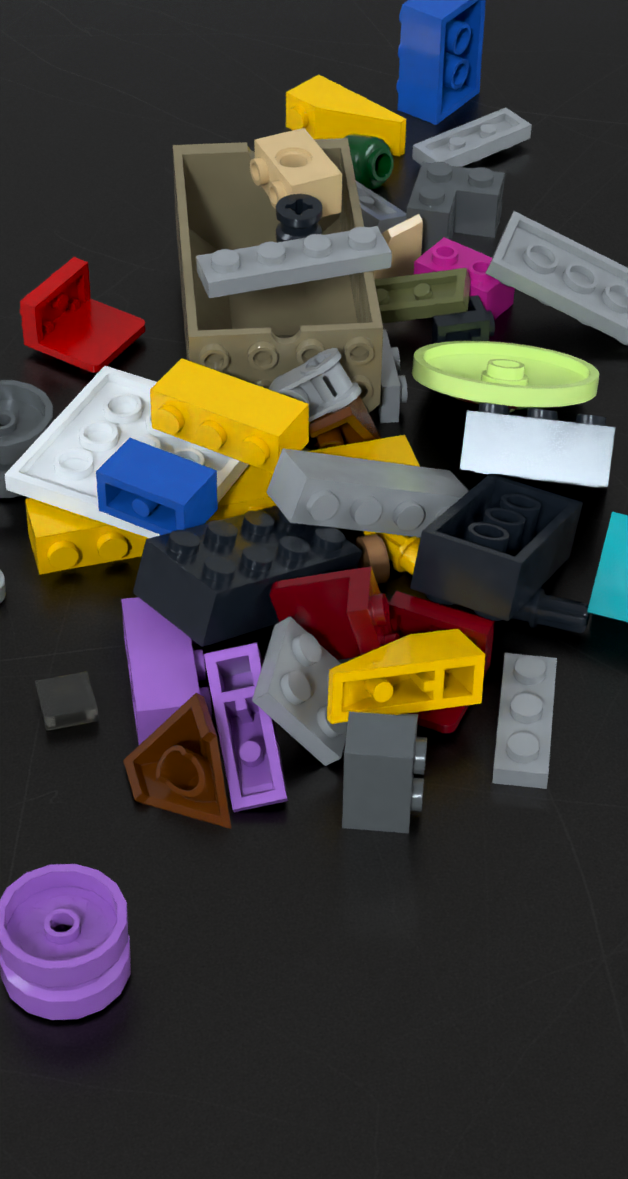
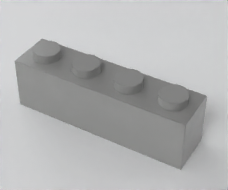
[266,448,469,538]

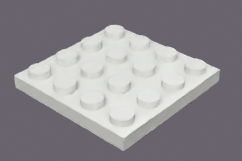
[5,366,249,538]

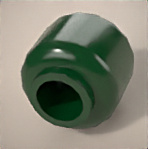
[344,133,394,190]

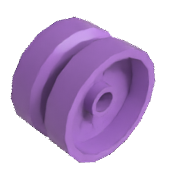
[0,864,131,1020]

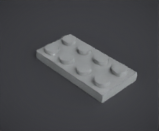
[485,211,628,346]

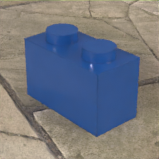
[96,438,218,535]

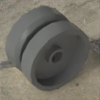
[0,380,54,498]

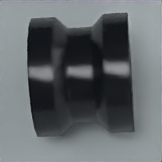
[276,194,323,242]

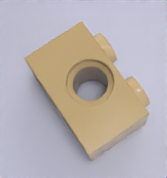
[250,128,342,218]

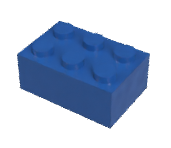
[396,0,486,125]

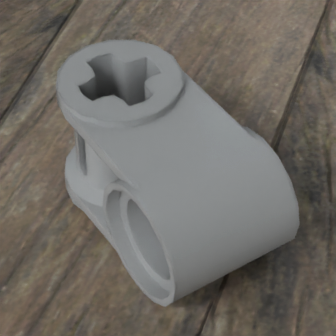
[269,348,362,422]

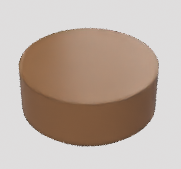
[356,534,390,584]

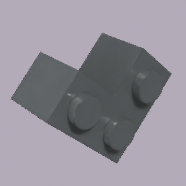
[406,162,505,253]
[342,711,427,834]

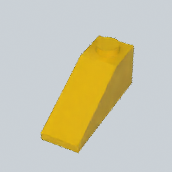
[286,75,406,157]
[327,628,485,724]

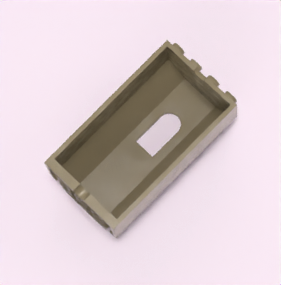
[173,138,383,413]

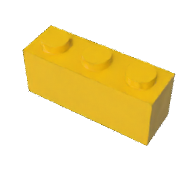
[150,358,309,473]

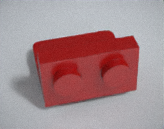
[20,257,145,373]

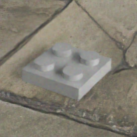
[252,617,348,766]

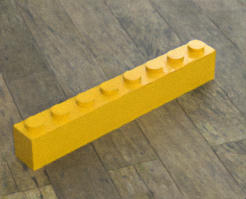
[25,435,420,575]

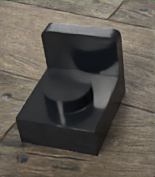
[432,295,495,344]

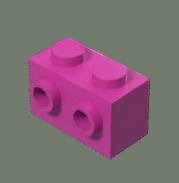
[414,237,515,320]

